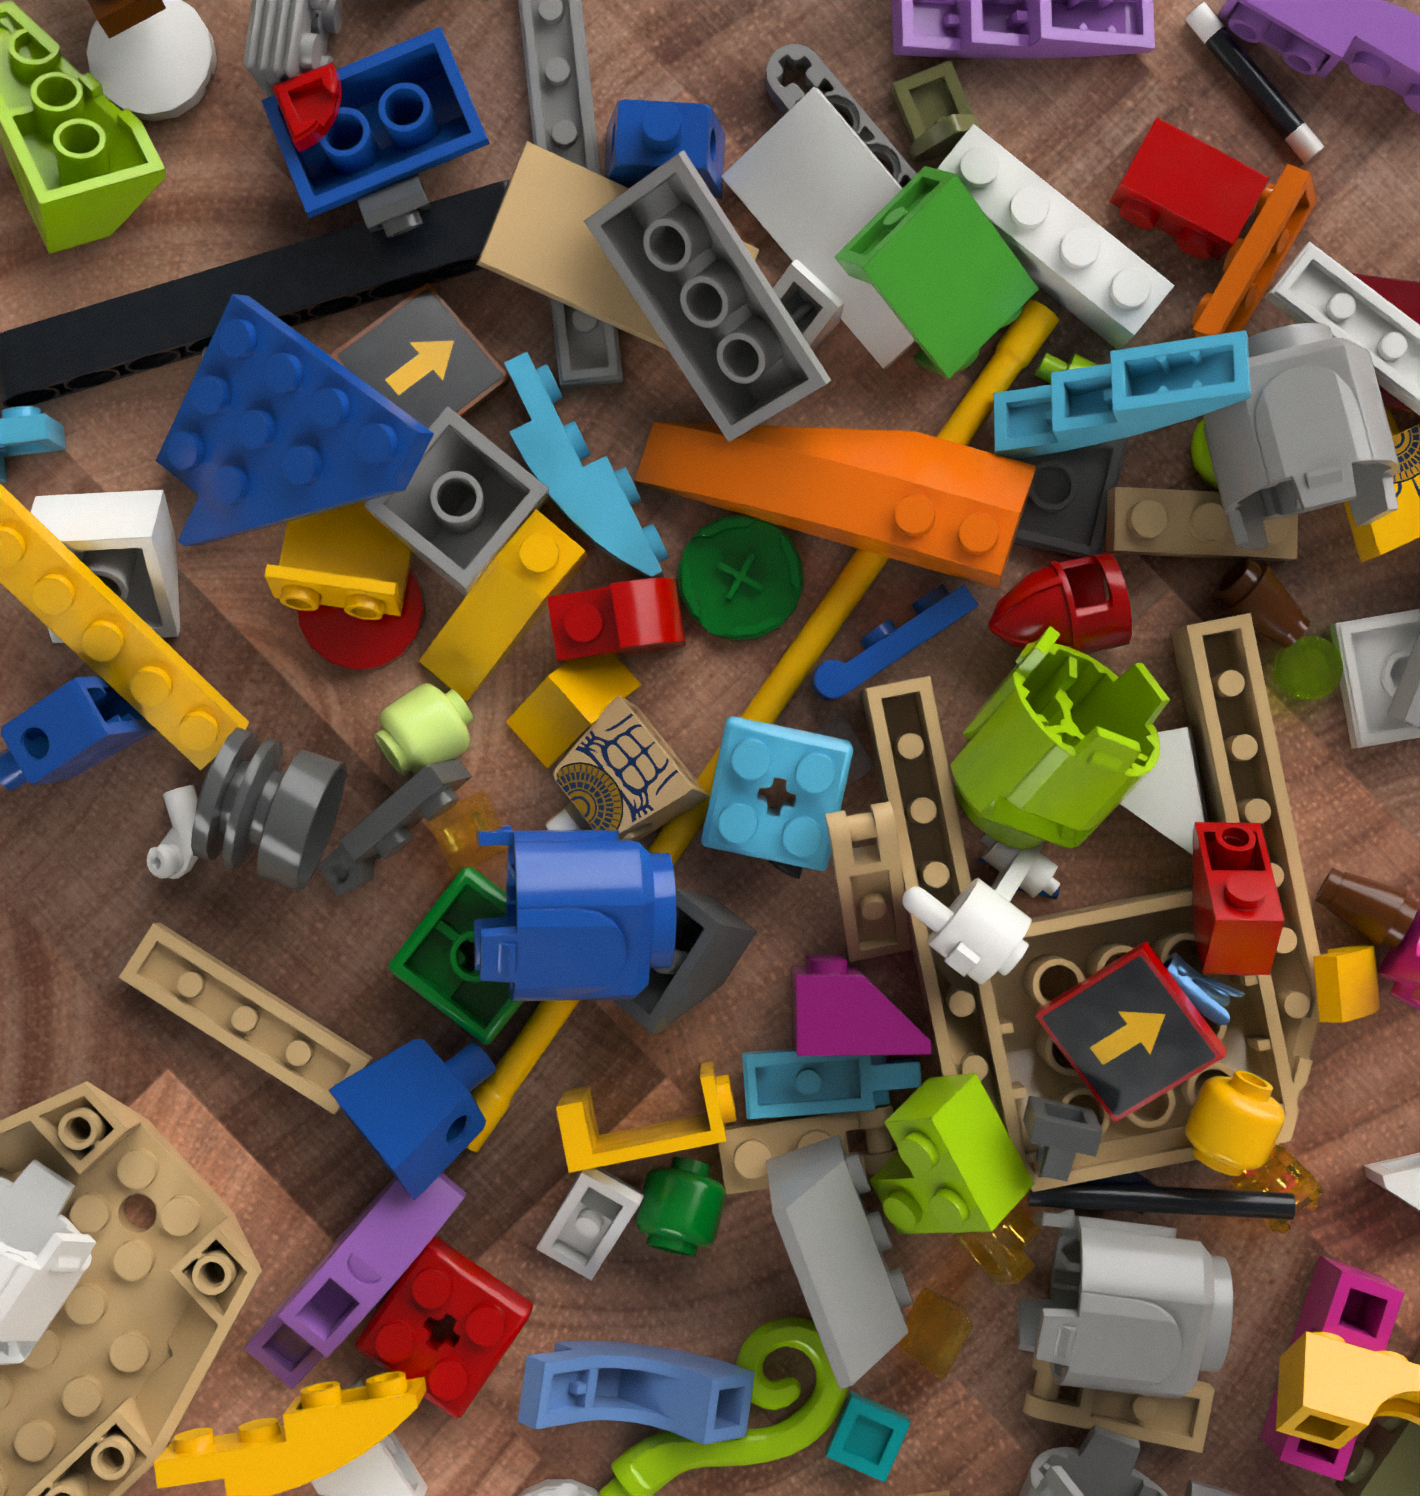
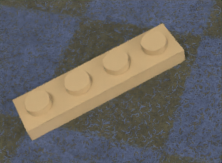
[118,922,373,1115]

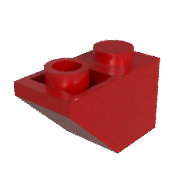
[1192,822,1285,975]

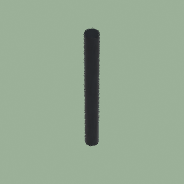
[1027,1182,1295,1220]

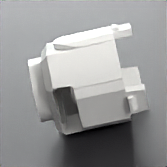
[0,1159,96,1365]

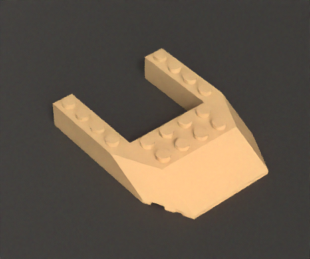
[861,613,1320,1192]

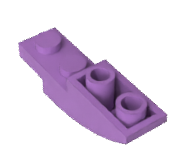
[1217,0,1420,114]
[243,1173,466,1390]

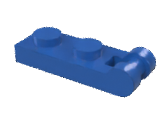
[812,584,979,701]

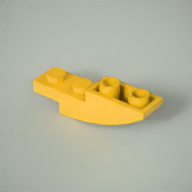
[154,1371,427,1496]

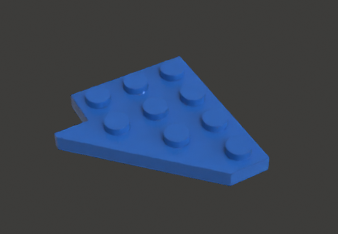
[156,294,434,546]

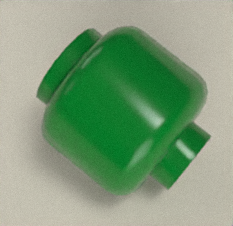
[635,1157,726,1257]

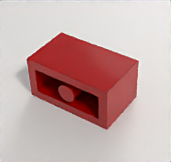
[1109,117,1270,261]

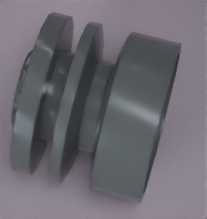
[191,728,347,890]

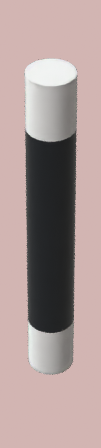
[1185,2,1325,164]

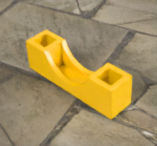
[1276,1331,1420,1450]

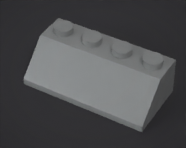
[584,150,831,442]

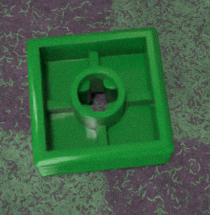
[388,867,524,1044]

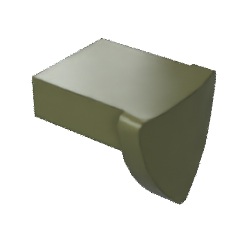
[891,60,983,162]

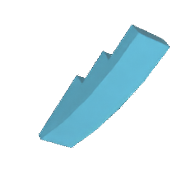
[994,330,1251,459]

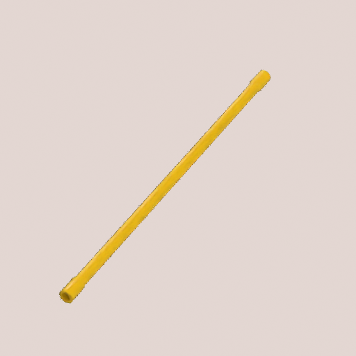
[466,299,1059,1152]

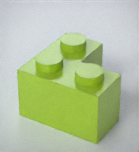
[869,1073,1035,1234]

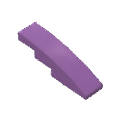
[891,0,1155,59]

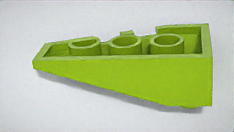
[0,0,166,254]

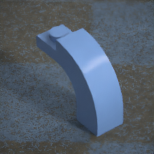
[517,1341,755,1445]

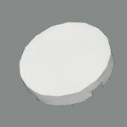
[86,0,217,122]

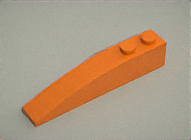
[634,421,1037,590]

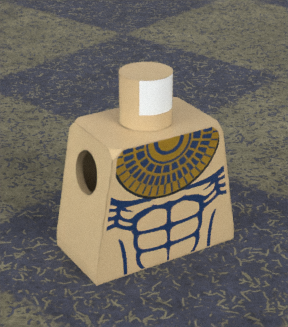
[545,695,709,841]

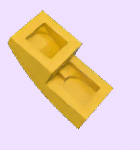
[1313,943,1380,1023]

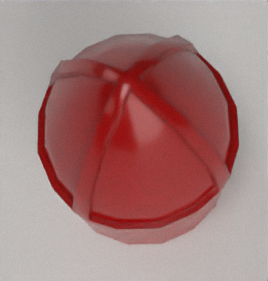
[988,552,1132,654]

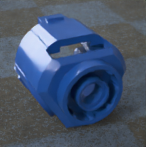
[474,825,676,1001]

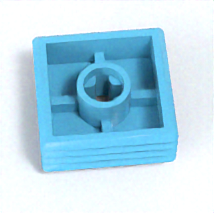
[701,716,853,871]

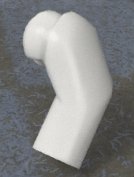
[147,785,199,879]

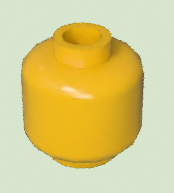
[1185,1070,1285,1176]

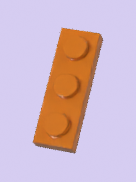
[1192,164,1317,338]

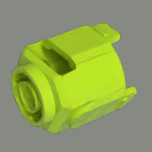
[950,626,1170,849]

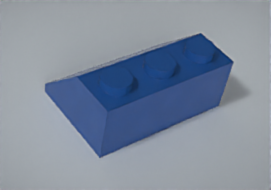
[261,26,490,218]

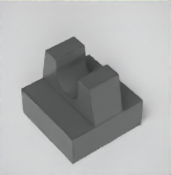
[1023,1096,1102,1182]

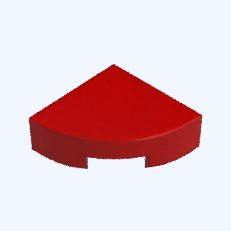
[272,62,342,153]

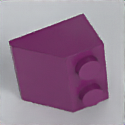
[791,954,931,1056]

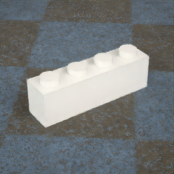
[937,124,1175,350]

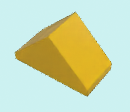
[506,654,642,769]

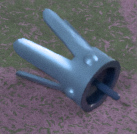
[1163,952,1246,1025]

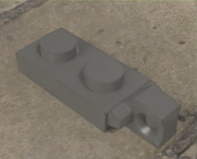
[316,758,472,896]

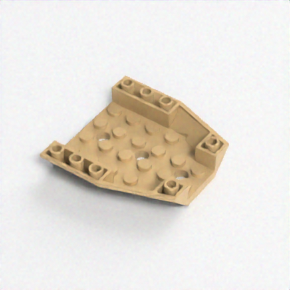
[0,1081,262,1496]

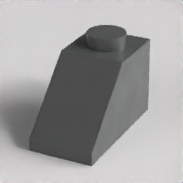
[613,889,757,1034]

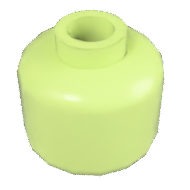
[374,683,474,776]

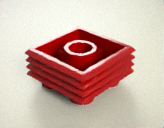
[355,1235,533,1419]

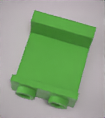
[835,166,1039,379]

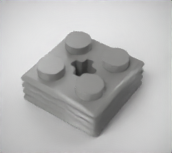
[243,0,343,98]

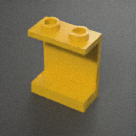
[264,500,413,620]
[556,1060,737,1173]

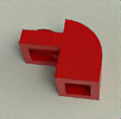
[547,578,686,662]

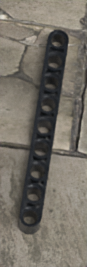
[0,180,510,408]

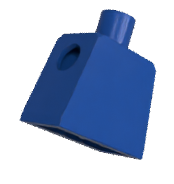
[604,99,726,199]
[0,676,157,791]
[329,1039,497,1200]

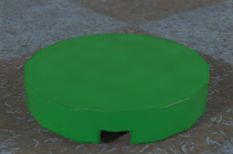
[678,514,804,641]

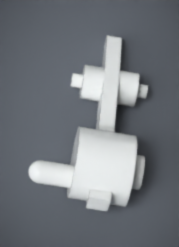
[902,833,1060,985]

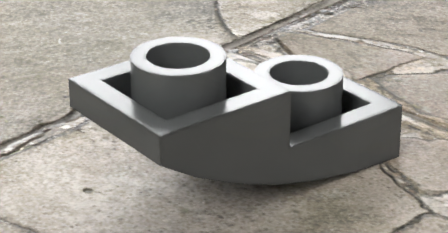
[357,174,432,238]

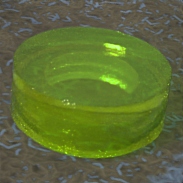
[1274,636,1343,700]

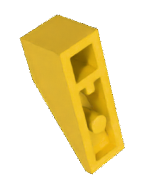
[418,509,590,703]

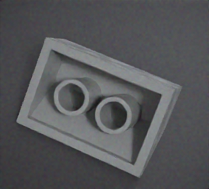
[766,1135,913,1390]

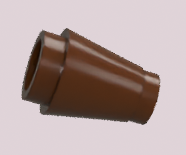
[1214,557,1311,648]
[1315,867,1419,948]

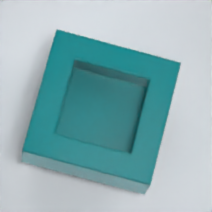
[824,1390,911,1483]

